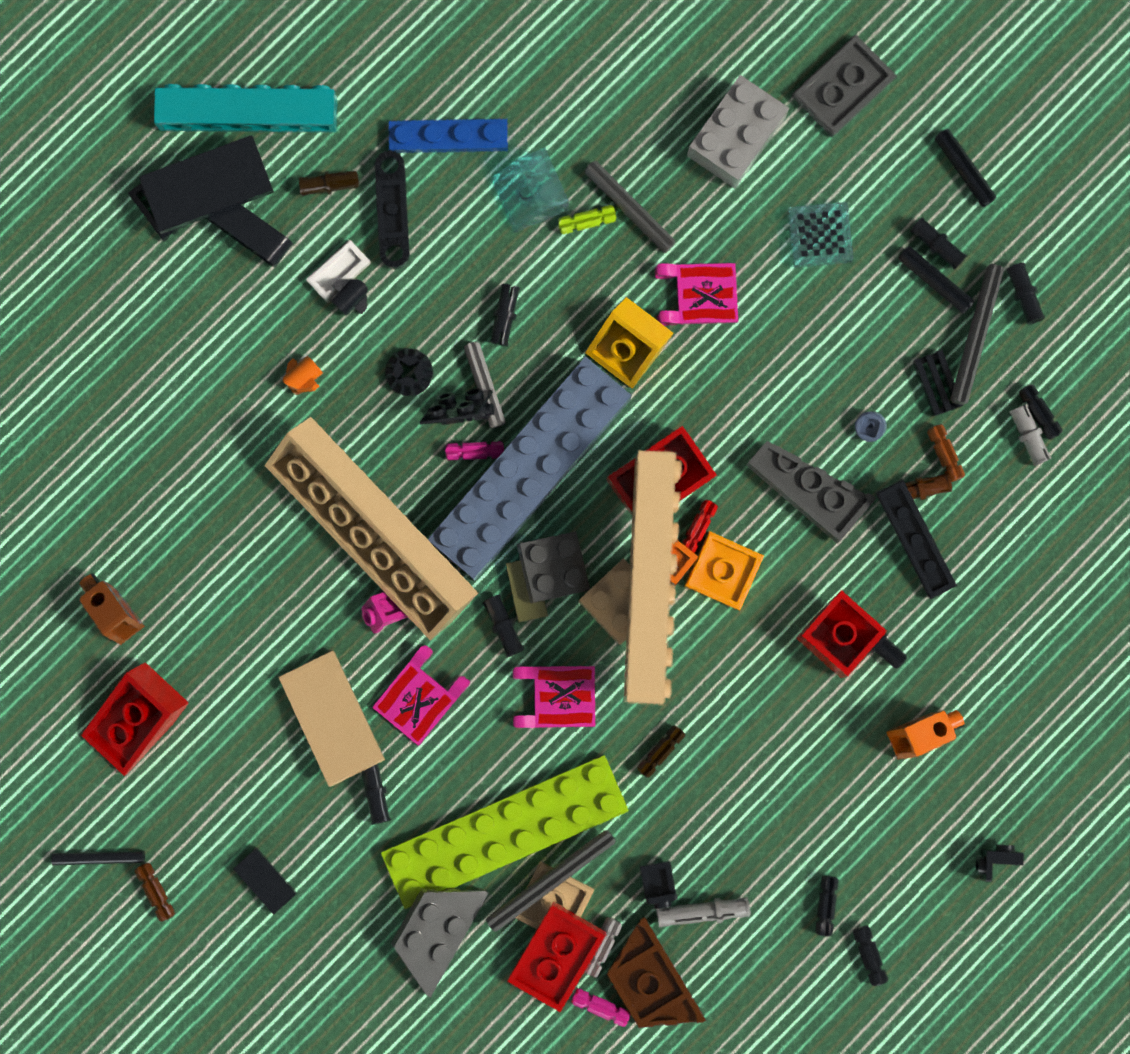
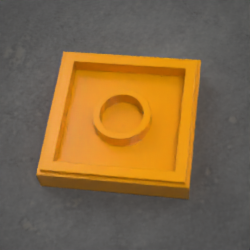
[685,531,764,611]

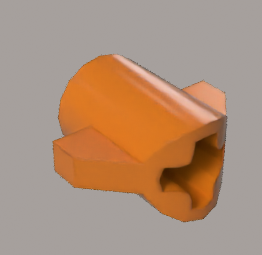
[282,355,323,395]

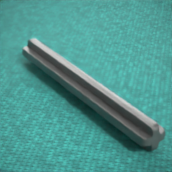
[951,264,1004,405]
[486,830,616,932]

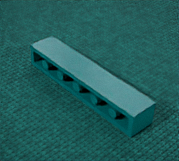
[154,84,337,132]

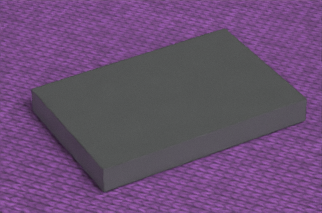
[791,34,897,138]

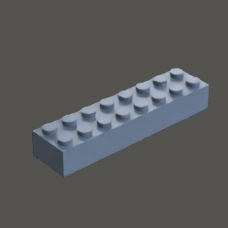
[428,356,632,581]

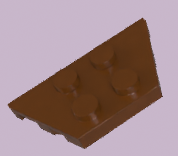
[607,916,706,1028]

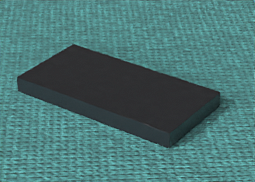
[139,135,274,234]

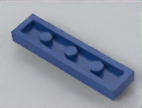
[389,119,508,153]

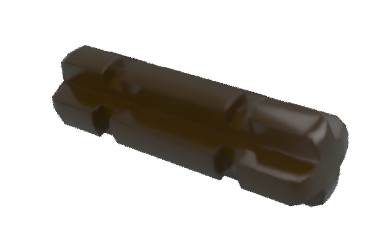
[637,725,685,778]

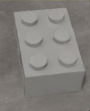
[687,75,789,189]

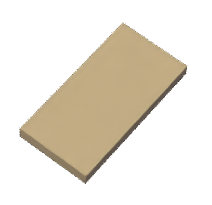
[279,651,385,787]

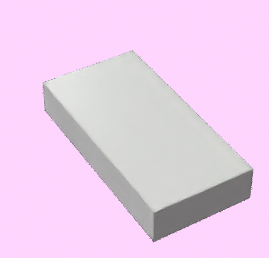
[306,240,371,303]

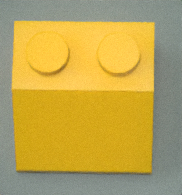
[585,297,674,388]

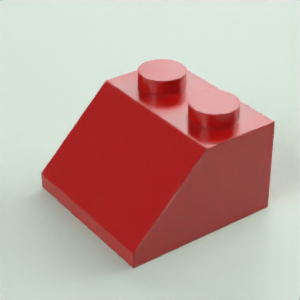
[796,590,887,678]

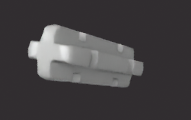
[585,917,622,977]

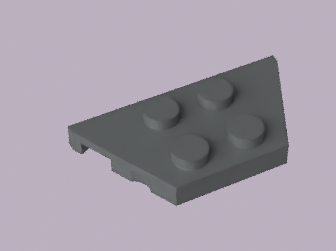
[391,888,489,997]

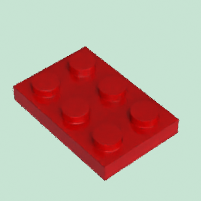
[507,901,607,1012]

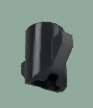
[329,278,368,316]

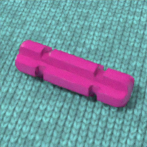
[445,441,504,460]
[572,989,631,1027]

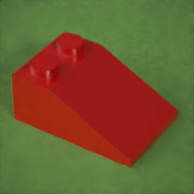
[81,662,189,776]

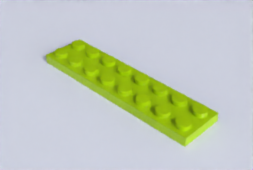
[381,755,629,909]

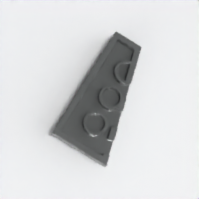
[746,441,876,544]

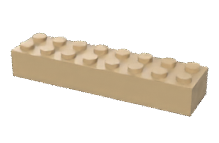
[264,417,478,641]
[623,451,681,704]

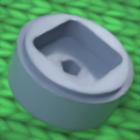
[855,411,887,442]

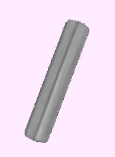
[464,342,505,428]

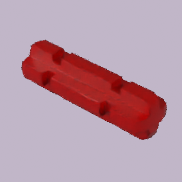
[682,499,718,554]

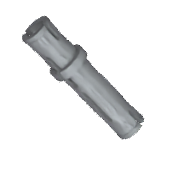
[657,897,750,928]

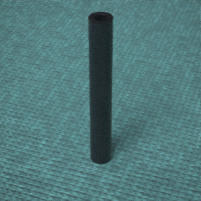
[51,851,145,866]

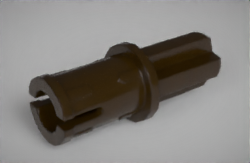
[299,171,359,196]

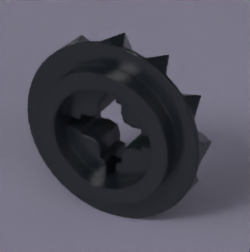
[385,348,433,396]

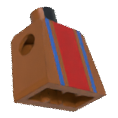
[79,574,145,645]

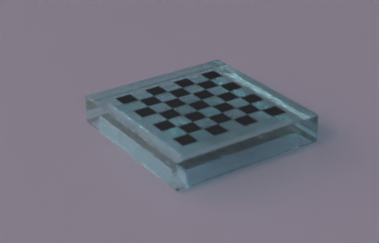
[787,202,854,268]

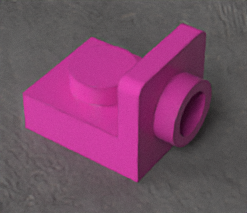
[361,592,408,634]

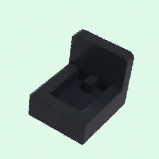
[975,844,1024,882]
[640,860,677,909]

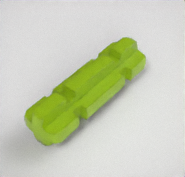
[558,205,616,234]

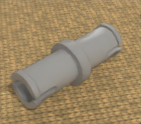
[1009,404,1052,466]

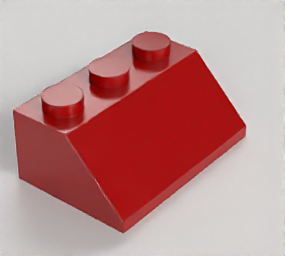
[606,426,717,515]

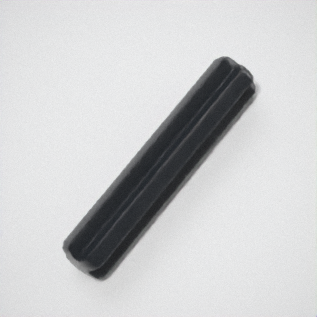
[935,129,996,207]
[898,246,974,313]

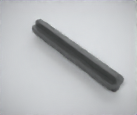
[585,161,675,253]

